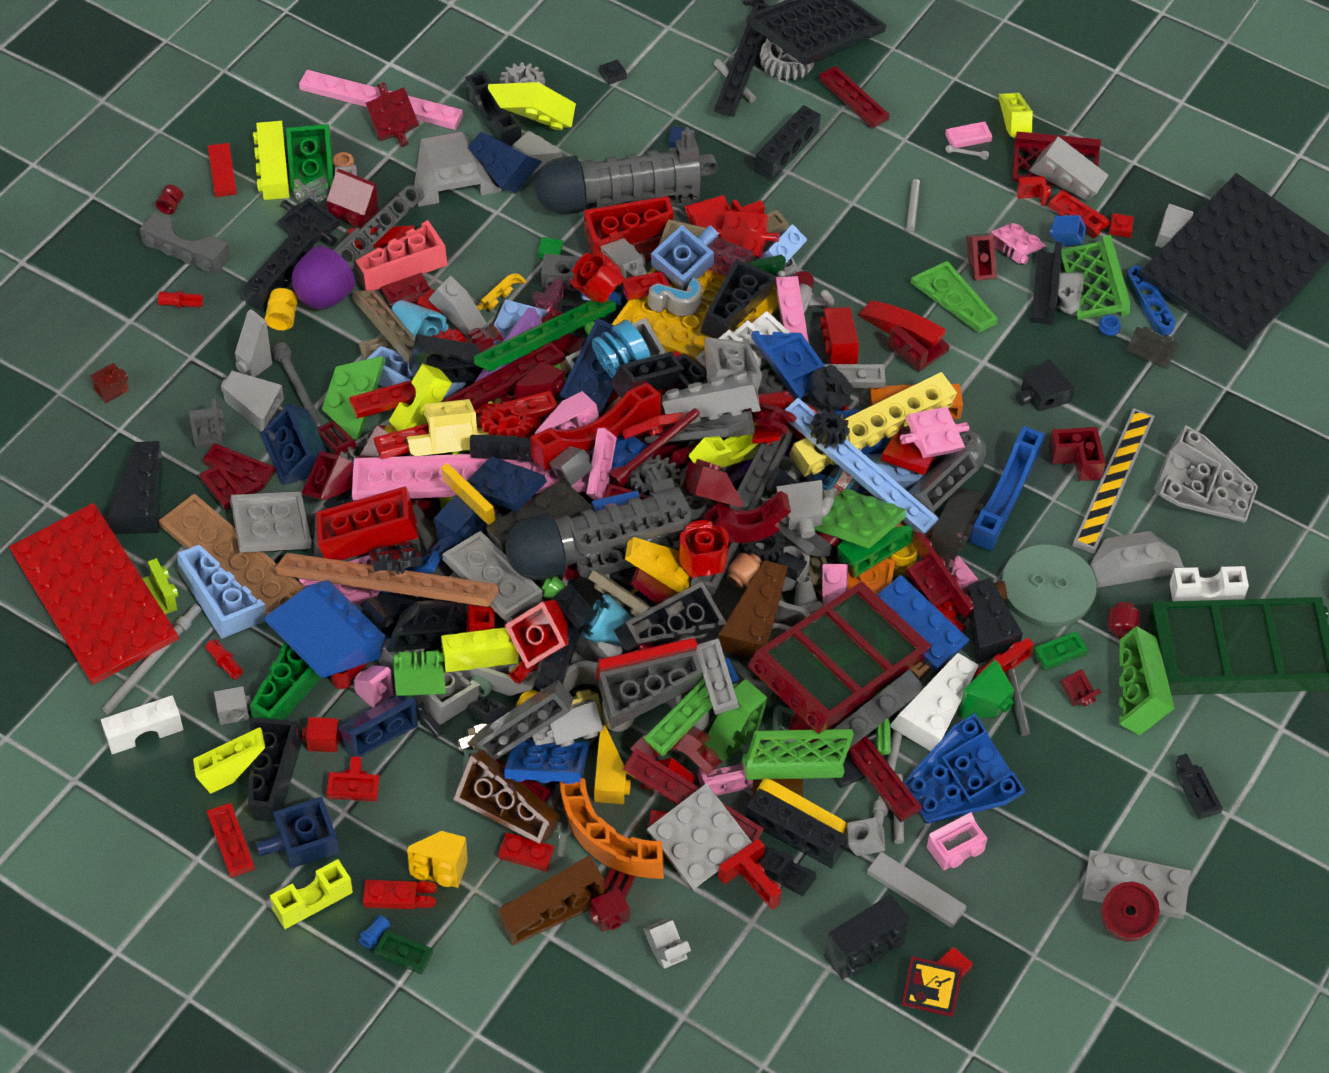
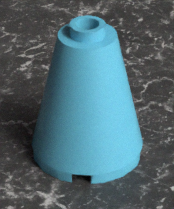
[391,300,449,337]
[581,594,639,652]

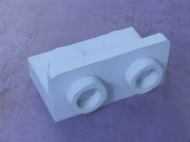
[757,224,807,264]

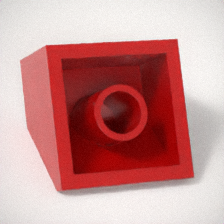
[505,600,568,669]

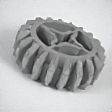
[760,38,814,81]

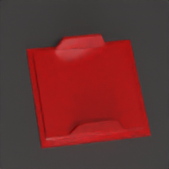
[684,195,731,243]

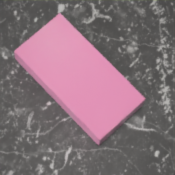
[945,122,992,148]

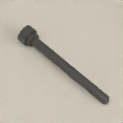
[271,342,323,428]

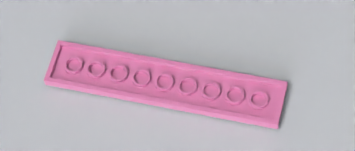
[352,450,590,500]

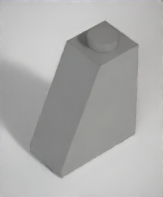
[221,371,284,432]

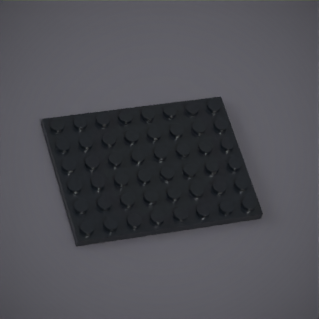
[1138,173,1329,351]

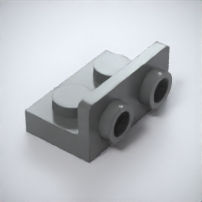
[189,398,226,448]

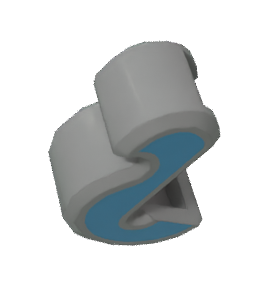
[648,277,703,316]

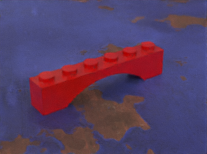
[530,382,661,471]

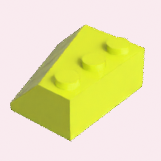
[488,82,576,131]

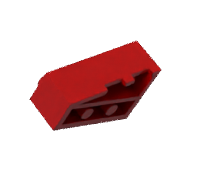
[820,307,859,364]

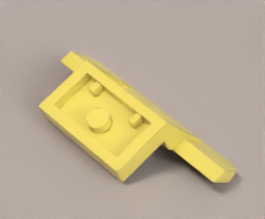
[407,399,489,456]

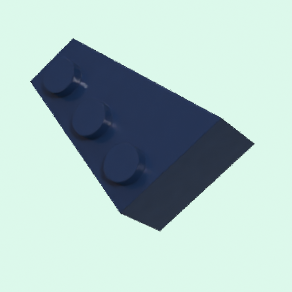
[468,131,542,193]

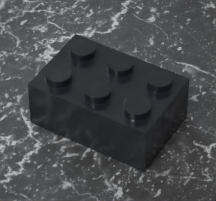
[824,894,909,980]

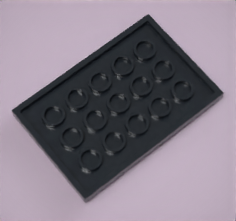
[746,0,887,65]

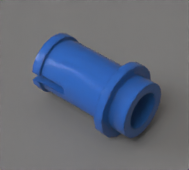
[359,915,390,949]

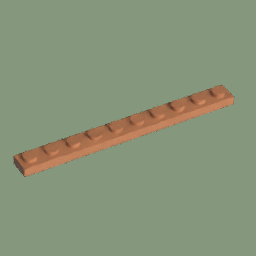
[275,553,499,607]

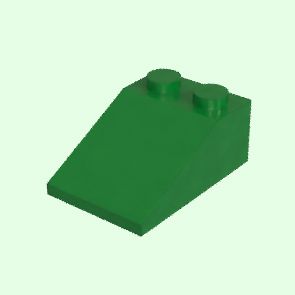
[286,124,334,191]

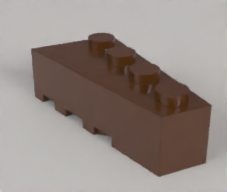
[453,750,560,844]

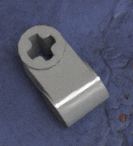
[1058,273,1083,314]

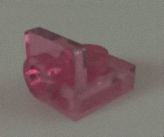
[533,279,564,312]

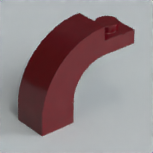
[703,491,791,543]
[631,726,722,775]

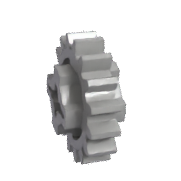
[500,62,545,86]

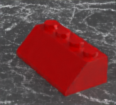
[316,486,418,561]

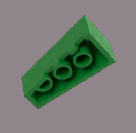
[250,642,321,720]

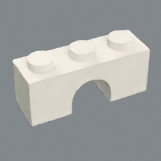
[1169,566,1249,601]
[101,695,183,754]

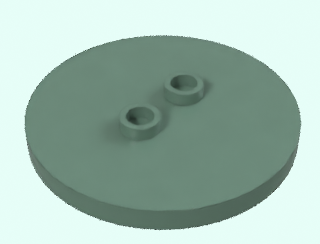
[1002,544,1097,627]

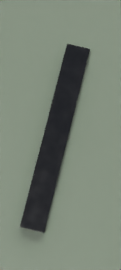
[714,2,771,117]

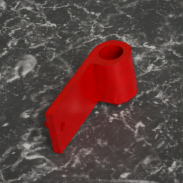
[752,391,794,445]

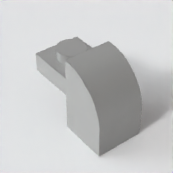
[643,918,691,969]

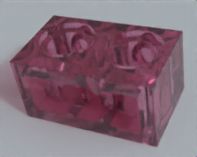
[707,237,753,276]

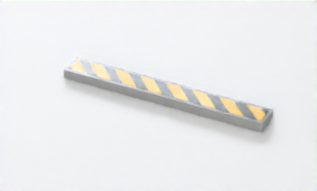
[1073,408,1155,554]

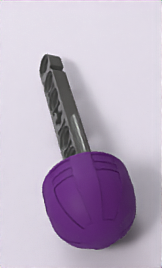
[292,185,421,309]

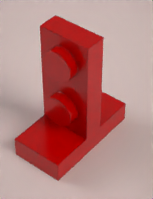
[718,838,781,910]

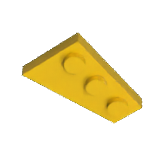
[625,537,690,593]

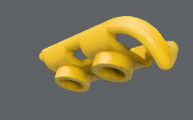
[476,273,526,311]

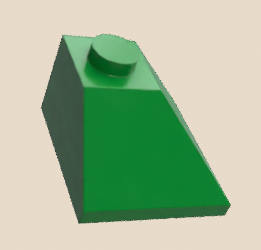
[958,660,1014,718]

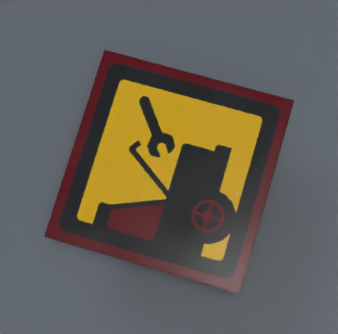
[902,956,963,1017]

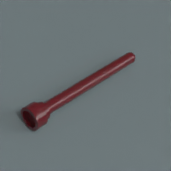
[609,408,700,487]

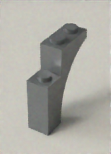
[406,504,453,597]
[833,669,924,748]

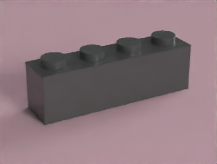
[908,449,979,513]
[476,680,573,760]

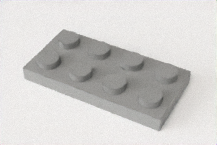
[443,531,543,620]
[1082,850,1191,919]

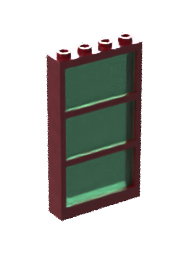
[748,581,932,734]

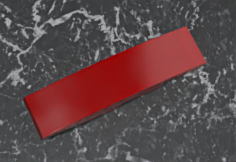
[858,300,946,348]

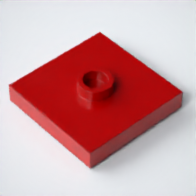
[622,412,685,439]

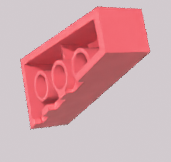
[355,220,447,291]

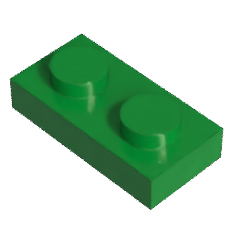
[1033,631,1088,671]

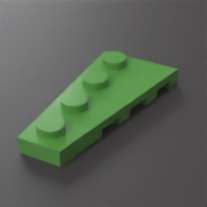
[911,261,998,333]

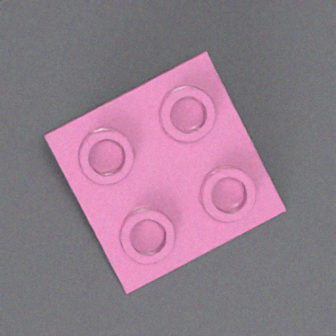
[991,223,1046,265]

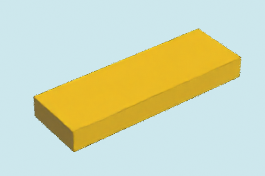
[441,463,495,525]

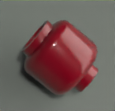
[1108,602,1139,639]

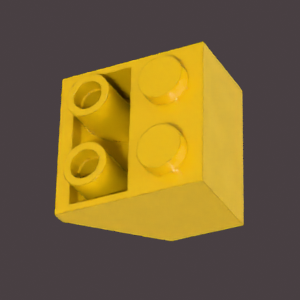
[407,831,468,888]

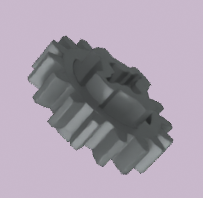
[630,455,681,496]

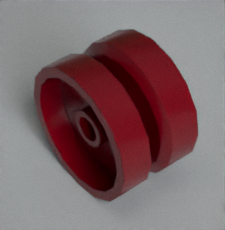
[1100,881,1160,942]

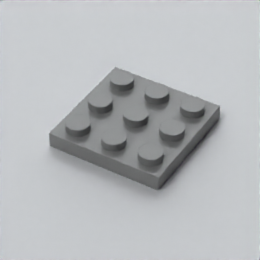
[230,492,311,553]
[646,783,752,891]

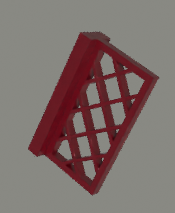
[1012,131,1101,186]

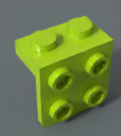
[142,558,179,615]

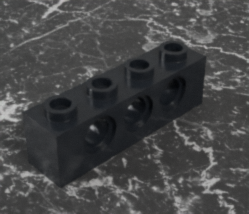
[754,105,821,181]
[244,230,314,313]
[745,788,847,869]

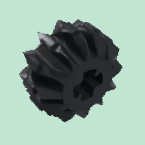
[809,409,850,449]

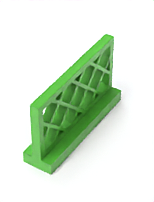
[1061,235,1130,320]
[742,729,854,780]

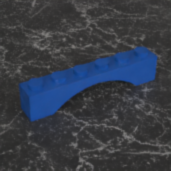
[970,426,1045,551]

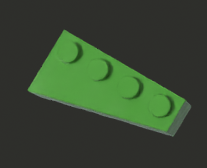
[1119,626,1175,735]

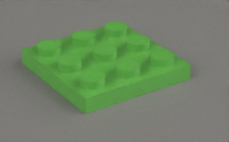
[814,489,906,548]

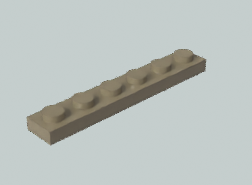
[352,290,415,364]

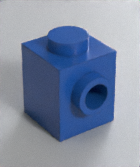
[1050,215,1086,246]

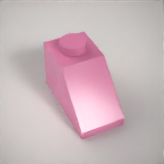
[354,665,393,708]

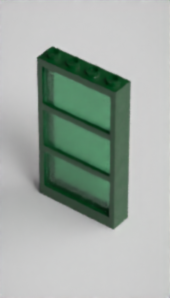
[1149,597,1329,695]

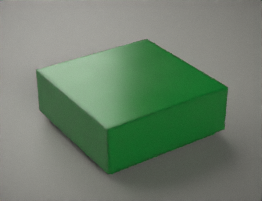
[537,237,564,259]

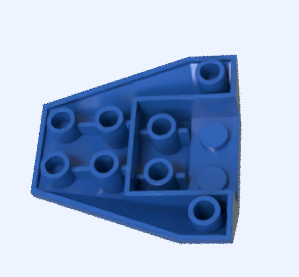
[903,713,1026,824]

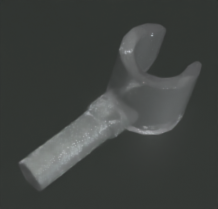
[555,821,572,857]

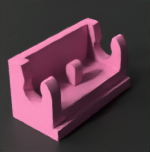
[697,762,753,796]

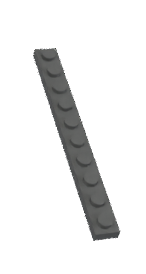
[691,428,794,594]

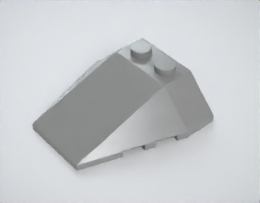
[414,132,502,207]

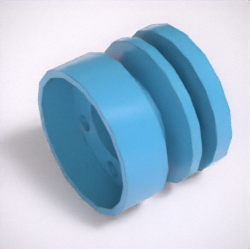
[591,320,651,378]

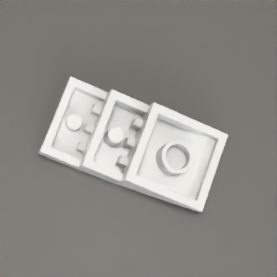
[695,311,790,369]

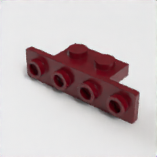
[905,531,974,618]

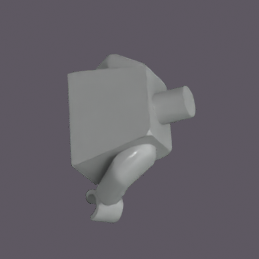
[761,480,834,538]

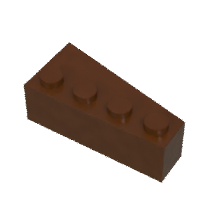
[718,560,788,659]
[498,855,604,946]

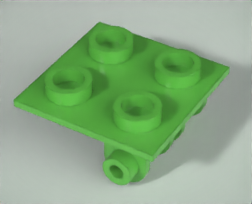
[392,650,446,696]

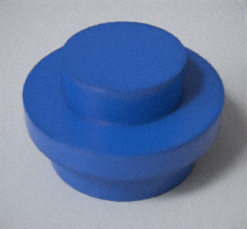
[1098,315,1121,336]

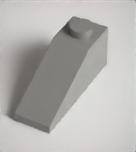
[428,276,490,336]
[235,309,272,377]

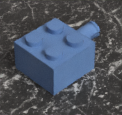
[651,225,718,291]

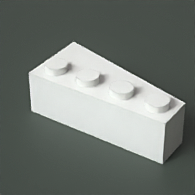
[890,653,979,751]

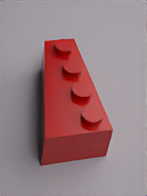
[584,196,674,253]

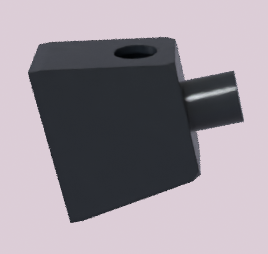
[1016,359,1074,411]

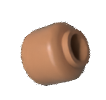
[727,553,762,589]

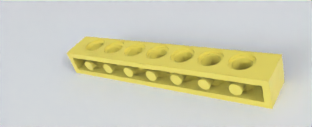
[789,372,957,477]

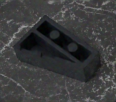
[967,578,1023,664]

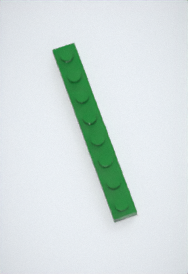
[474,300,616,371]

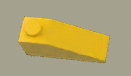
[594,725,631,804]

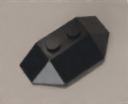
[387,600,467,652]

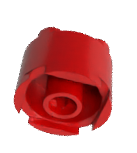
[570,249,624,303]
[678,520,729,578]

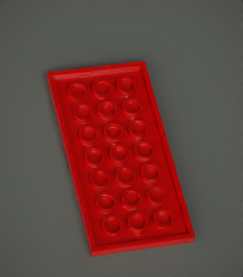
[9,503,179,686]

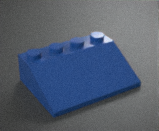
[265,580,386,678]

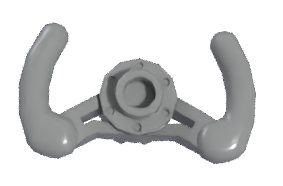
[775,271,835,314]

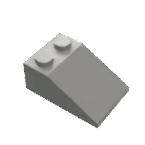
[704,337,762,392]

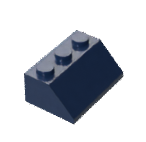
[260,404,327,485]
[337,696,418,757]

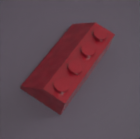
[682,459,743,508]

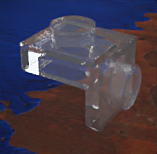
[293,176,329,202]

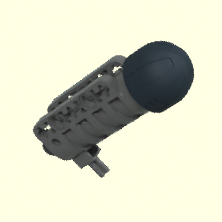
[535,127,718,214]
[506,467,706,580]

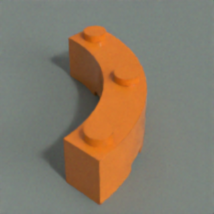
[560,778,664,879]

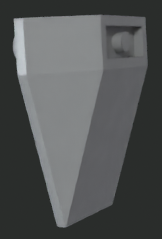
[1154,425,1258,523]

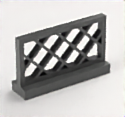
[645,410,755,444]

